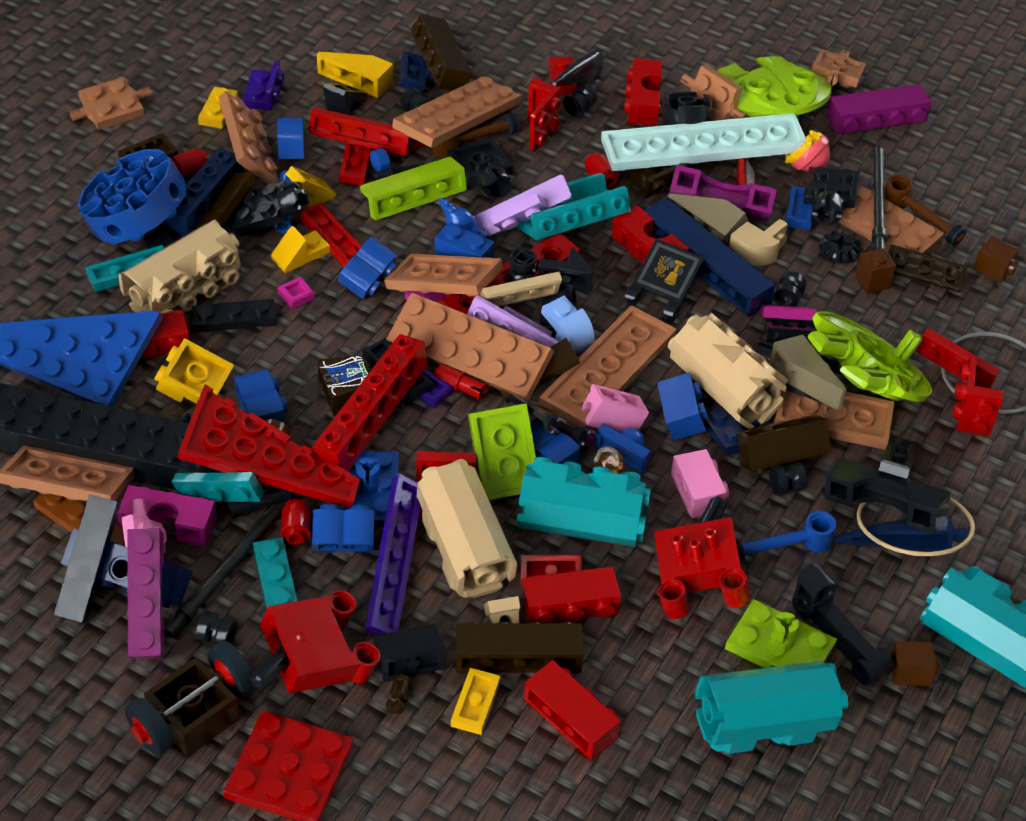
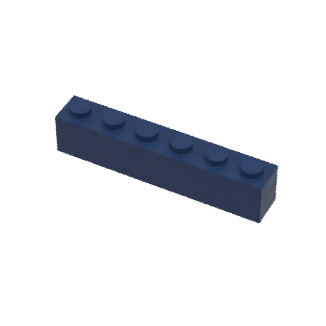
[644,198,775,317]

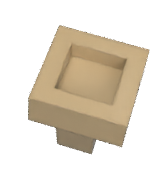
[484,596,520,623]

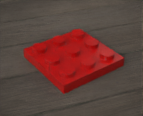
[223,710,354,821]

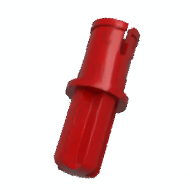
[435,364,489,401]

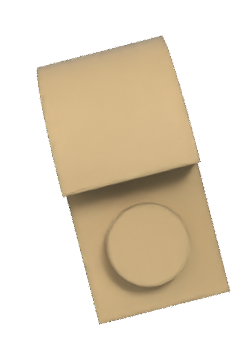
[729,219,788,266]

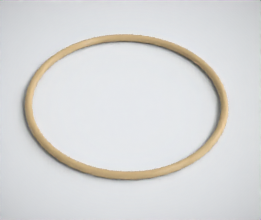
[856,497,975,556]

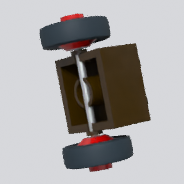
[125,640,254,757]

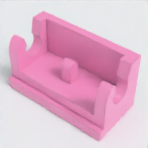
[582,384,649,432]

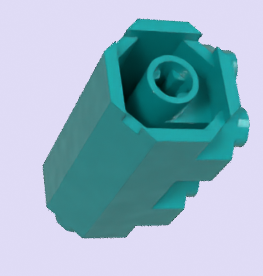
[517,457,651,547]
[920,566,1026,688]
[695,661,848,754]

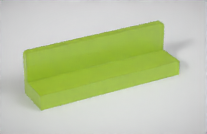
[360,157,467,221]

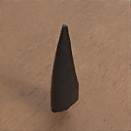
[552,49,604,87]

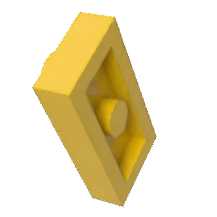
[198,87,238,129]
[451,668,501,735]

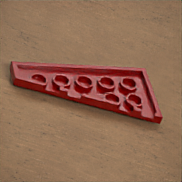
[178,384,360,509]

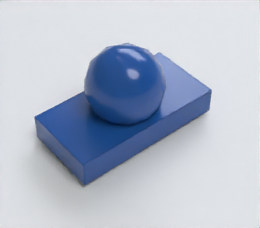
[595,424,651,475]

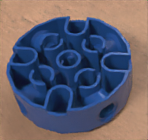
[77,149,187,245]

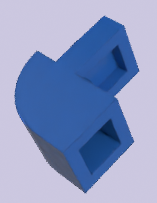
[277,117,305,159]

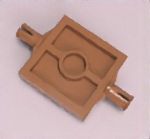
[811,49,866,88]
[680,65,748,121]
[70,77,152,130]

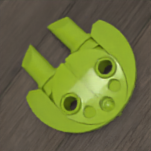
[718,56,831,122]
[807,311,932,402]

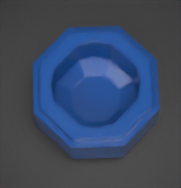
[370,148,391,172]

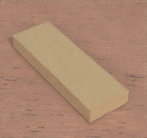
[480,272,562,307]

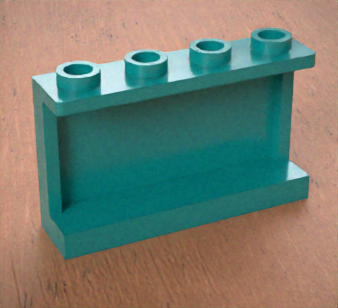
[516,173,631,240]

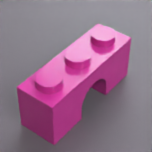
[117,485,217,547]

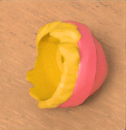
[785,130,830,172]

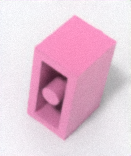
[671,449,729,518]

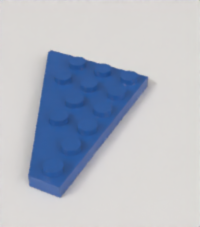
[0,311,163,407]

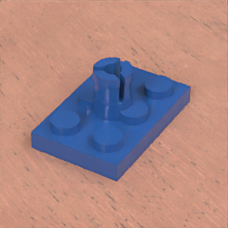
[338,451,399,527]

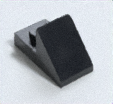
[323,83,368,115]
[538,248,594,292]

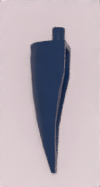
[833,516,967,552]

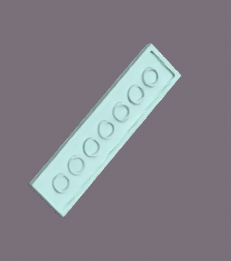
[601,113,806,171]

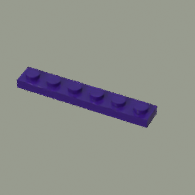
[365,474,420,636]

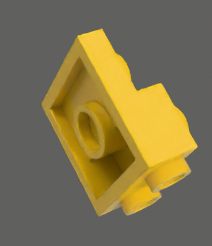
[154,338,234,404]

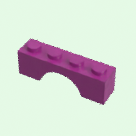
[669,165,777,222]
[127,528,165,660]

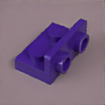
[243,61,284,111]

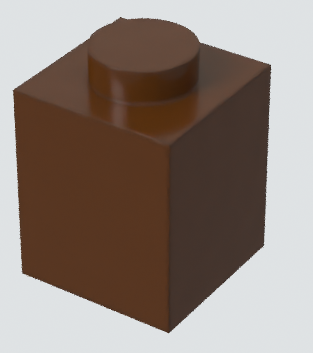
[974,237,1019,283]
[856,248,896,294]
[891,641,940,686]

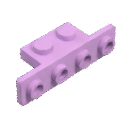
[473,175,572,238]
[467,295,559,347]

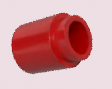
[171,148,208,180]
[585,153,619,189]
[280,499,312,545]

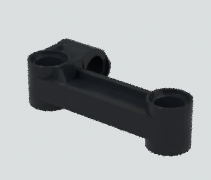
[792,562,894,686]

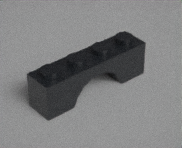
[825,457,951,534]

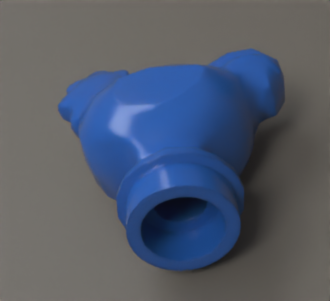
[438,198,489,239]

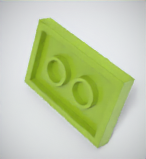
[468,403,536,500]
[725,599,837,668]

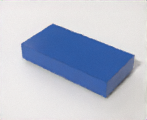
[785,186,813,230]

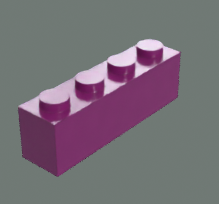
[826,84,932,134]

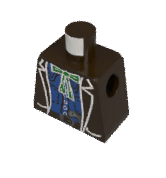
[317,355,372,417]

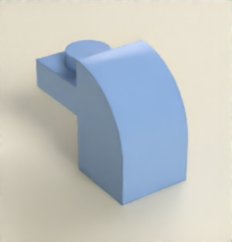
[541,295,595,358]

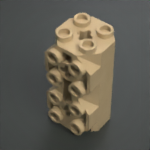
[118,220,241,314]
[668,313,789,429]
[417,459,517,598]

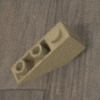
[668,193,749,247]
[770,335,846,411]

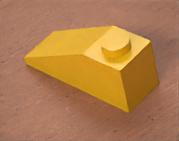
[317,52,394,98]

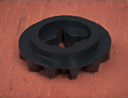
[819,231,861,263]

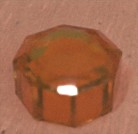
[594,446,625,473]

